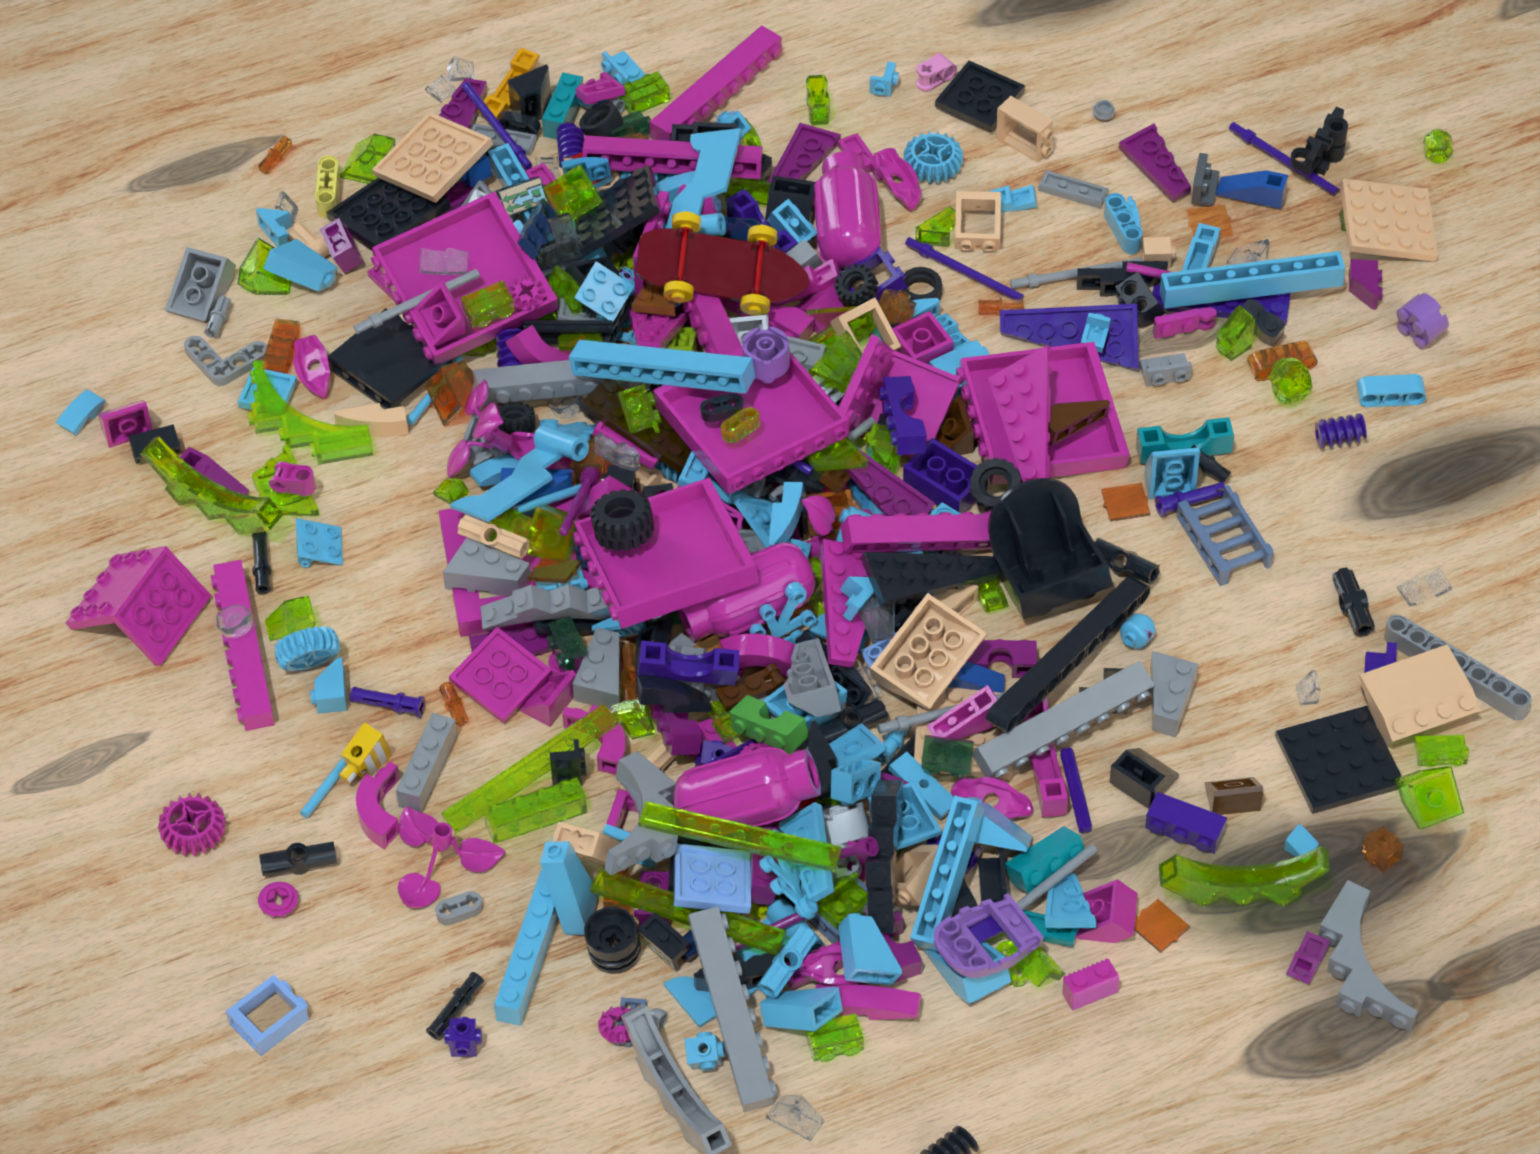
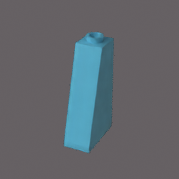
[540,841,599,935]

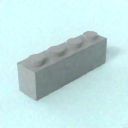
[396,713,457,812]

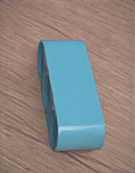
[1104,193,1143,255]
[1357,374,1426,407]

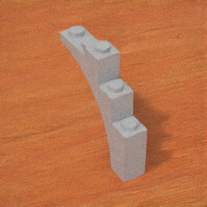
[481,584,611,631]
[604,751,678,875]
[1318,880,1418,1032]
[621,1004,732,1154]

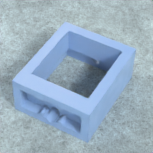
[226,975,309,1056]

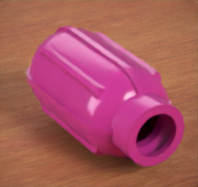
[814,151,881,272]
[677,542,815,642]
[673,747,821,840]

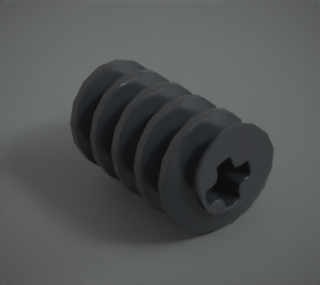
[920,1126,979,1154]

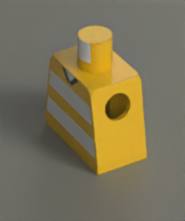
[338,722,392,784]

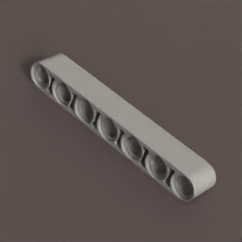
[1384,615,1531,721]

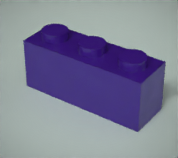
[1145,792,1227,854]

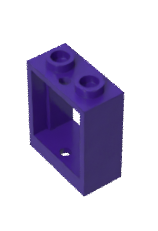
[843,246,907,318]

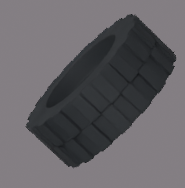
[969,458,1022,511]

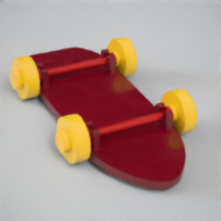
[636,211,809,316]

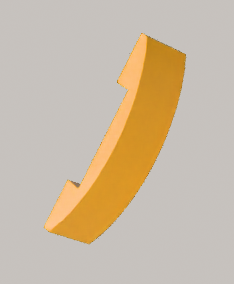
[477,47,540,119]

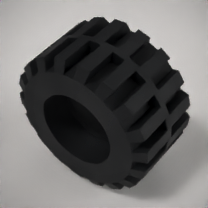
[590,489,654,551]

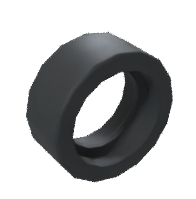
[579,102,623,137]
[899,267,942,302]

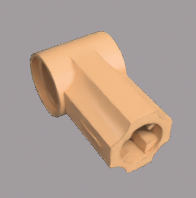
[288,223,330,257]

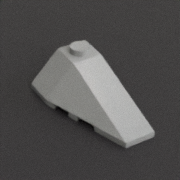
[784,638,841,717]

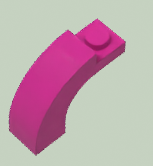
[505,325,585,365]
[719,634,795,678]
[562,705,627,775]
[356,762,400,850]

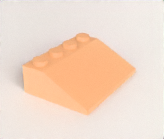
[870,593,987,710]
[1358,644,1481,744]

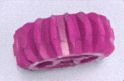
[158,793,226,856]

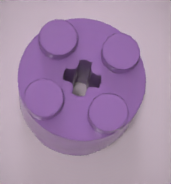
[1396,293,1449,348]
[742,327,790,383]

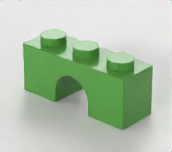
[729,695,808,754]

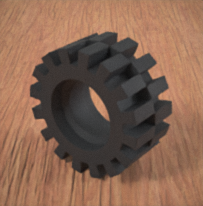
[834,263,879,308]
[497,402,536,435]

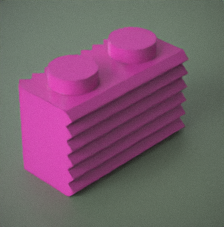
[1062,958,1119,1010]

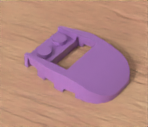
[934,893,1044,978]

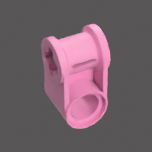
[916,53,957,91]

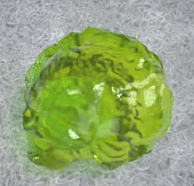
[1270,357,1312,405]

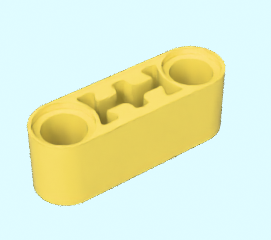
[315,155,340,218]

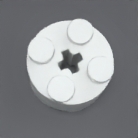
[822,802,869,850]

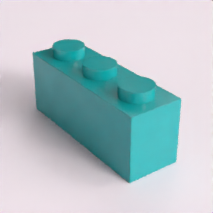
[542,72,584,139]
[1005,826,1085,893]

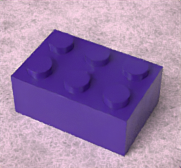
[903,438,988,514]

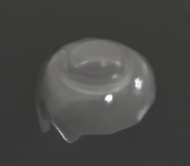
[548,395,583,419]
[216,604,253,638]

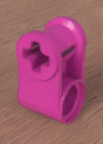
[269,462,317,496]

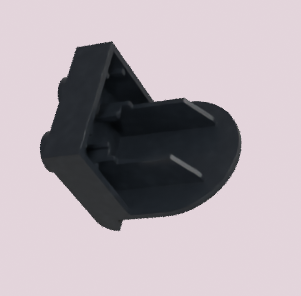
[988,478,1113,619]

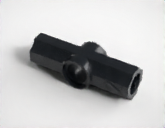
[1095,538,1160,584]
[1332,567,1375,637]
[819,699,888,743]
[259,841,337,876]

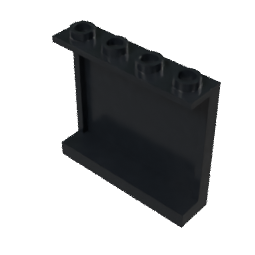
[328,308,452,409]

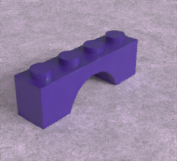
[726,189,798,253]
[878,376,927,455]
[637,641,739,686]

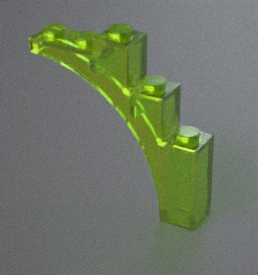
[247,360,373,465]
[140,437,284,535]
[1159,846,1330,907]

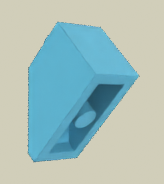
[310,657,347,714]

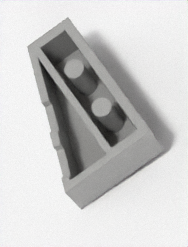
[443,538,531,596]
[573,627,620,712]
[1150,651,1199,737]

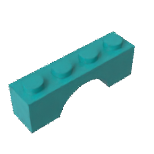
[1136,417,1234,464]

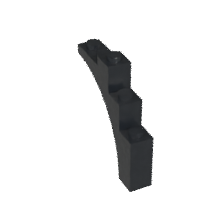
[865,780,904,933]

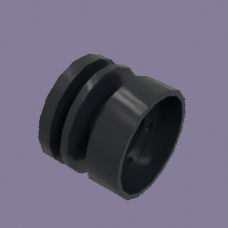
[584,906,641,974]

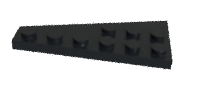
[860,552,1000,609]

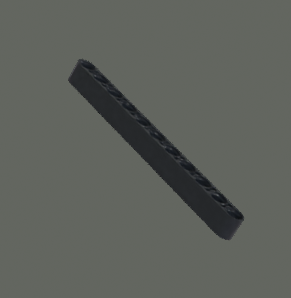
[986,576,1151,733]

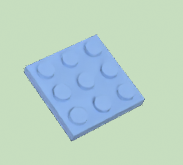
[674,844,751,914]

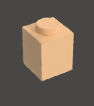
[1142,237,1176,268]

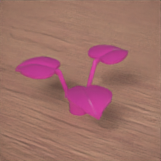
[447,379,513,481]
[802,496,874,561]
[398,806,505,908]

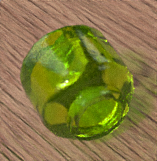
[1423,129,1453,163]

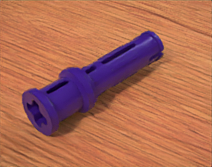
[1155,482,1225,517]
[350,686,425,718]

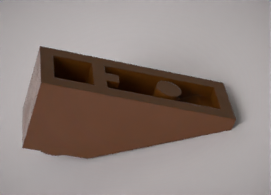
[1048,400,1111,446]

